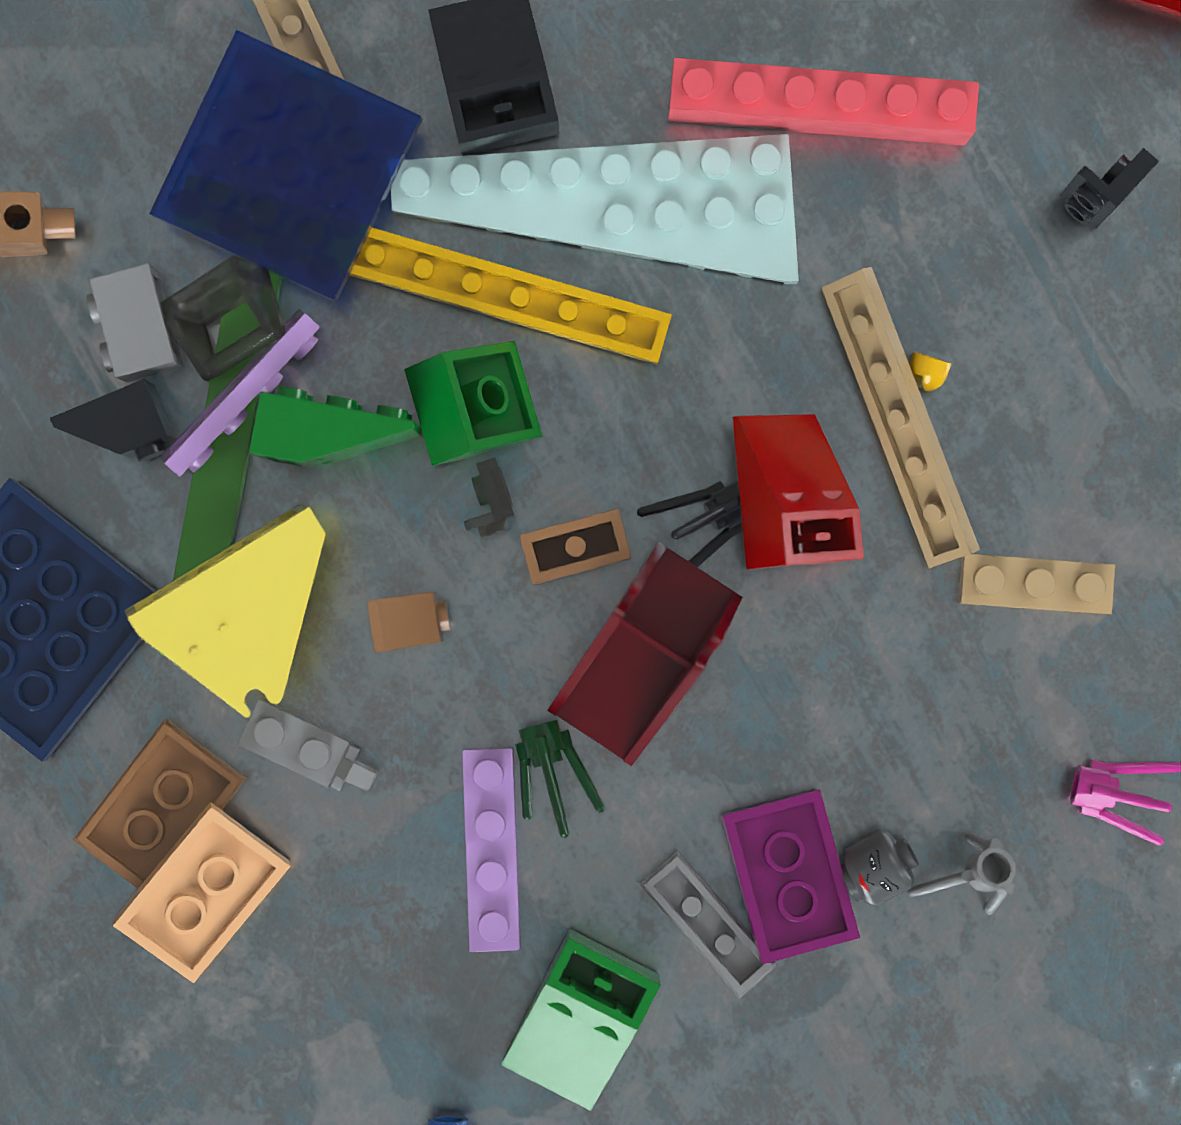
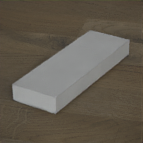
[639,850,777,999]

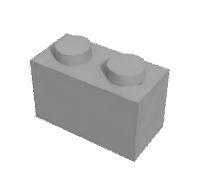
[87,263,184,382]

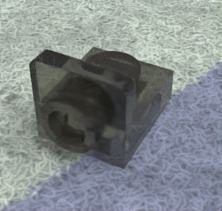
[463,457,517,538]

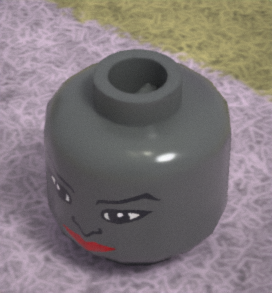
[841,831,919,906]

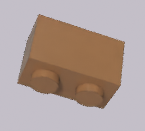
[519,508,632,585]

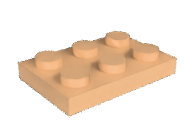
[113,802,290,983]

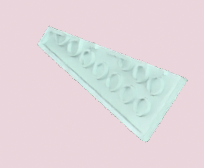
[389,134,799,285]

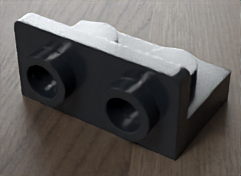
[1060,148,1159,229]

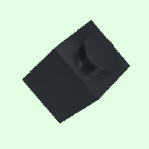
[50,379,177,462]

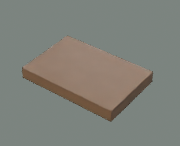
[73,718,247,889]

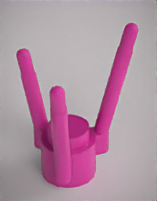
[1070,759,1181,845]

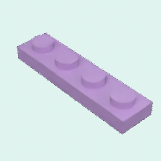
[162,308,320,477]
[462,747,521,952]

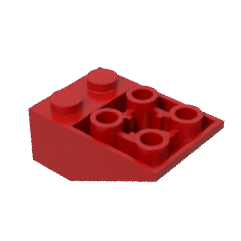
[733,414,864,570]

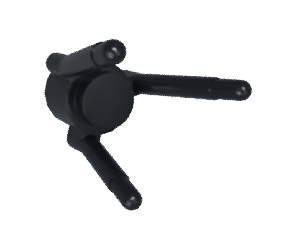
[637,480,743,567]

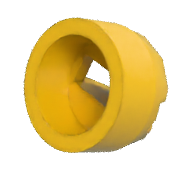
[909,351,952,392]

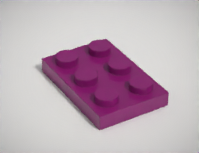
[721,789,860,964]

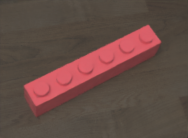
[668,58,979,146]

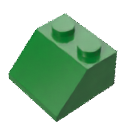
[404,341,542,466]

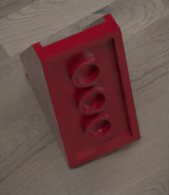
[547,541,743,766]

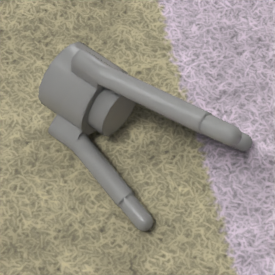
[908,834,1016,914]

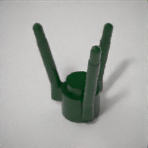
[515,720,605,838]

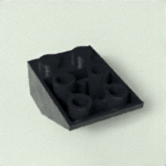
[428,0,560,156]

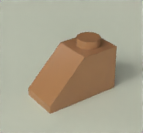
[367,592,451,653]

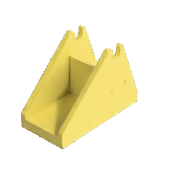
[125,505,326,718]

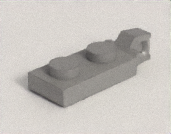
[237,698,379,791]

